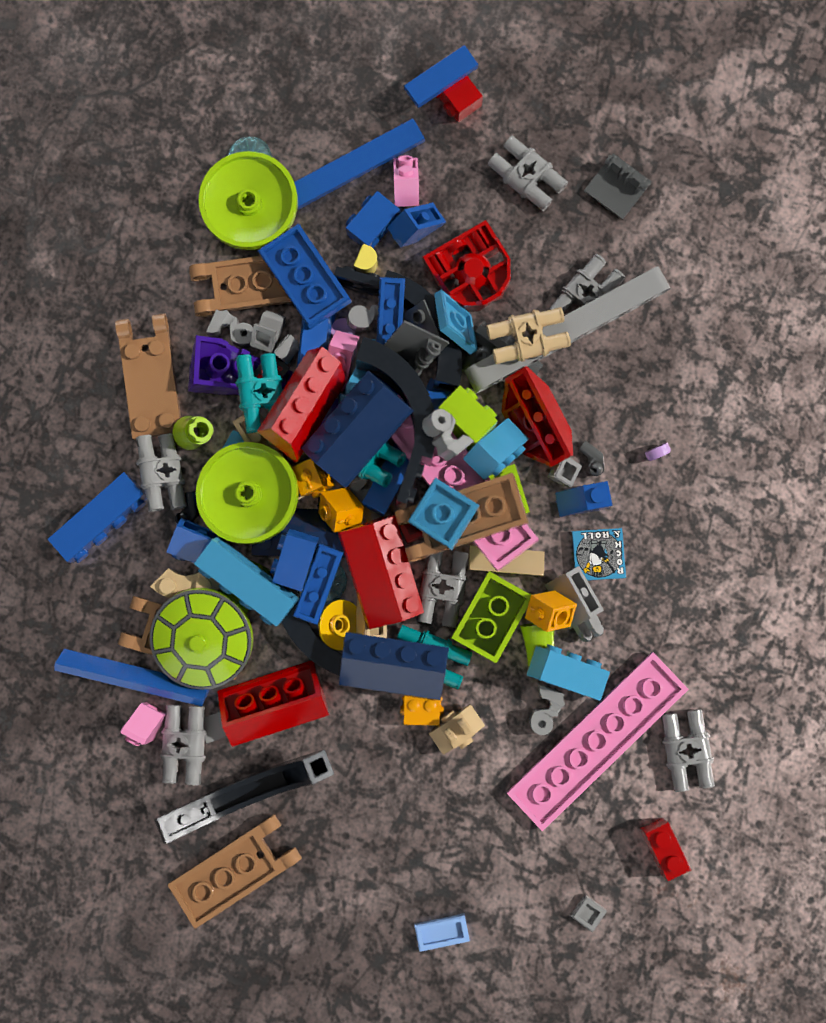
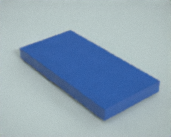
[258,223,352,330]

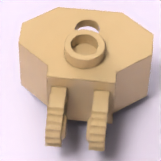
[429,704,485,755]

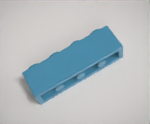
[194,537,299,627]

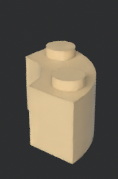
[150,568,223,599]

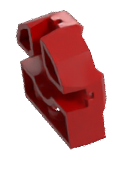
[422,220,511,312]

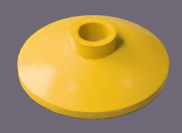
[318,600,357,651]

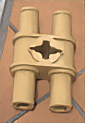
[486,307,571,364]

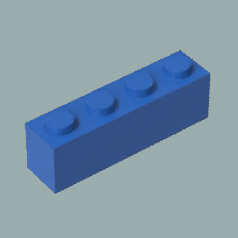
[47,472,147,563]

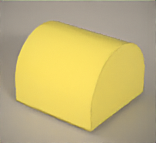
[354,244,378,274]

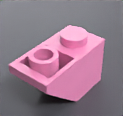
[393,155,419,207]
[328,330,360,392]
[120,702,166,746]

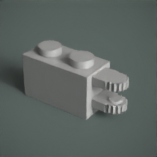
[545,566,604,642]

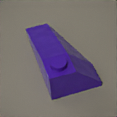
[188,335,293,395]

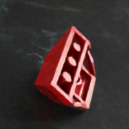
[501,366,573,467]

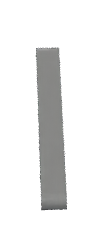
[464,266,671,394]

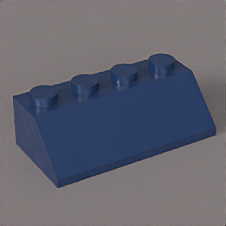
[301,371,414,488]
[251,508,346,560]
[339,632,449,700]

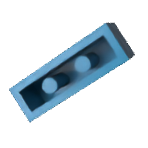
[463,418,529,480]
[527,644,610,701]

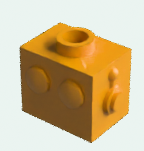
[292,458,335,499]
[318,487,364,533]
[525,590,577,632]
[400,695,444,726]

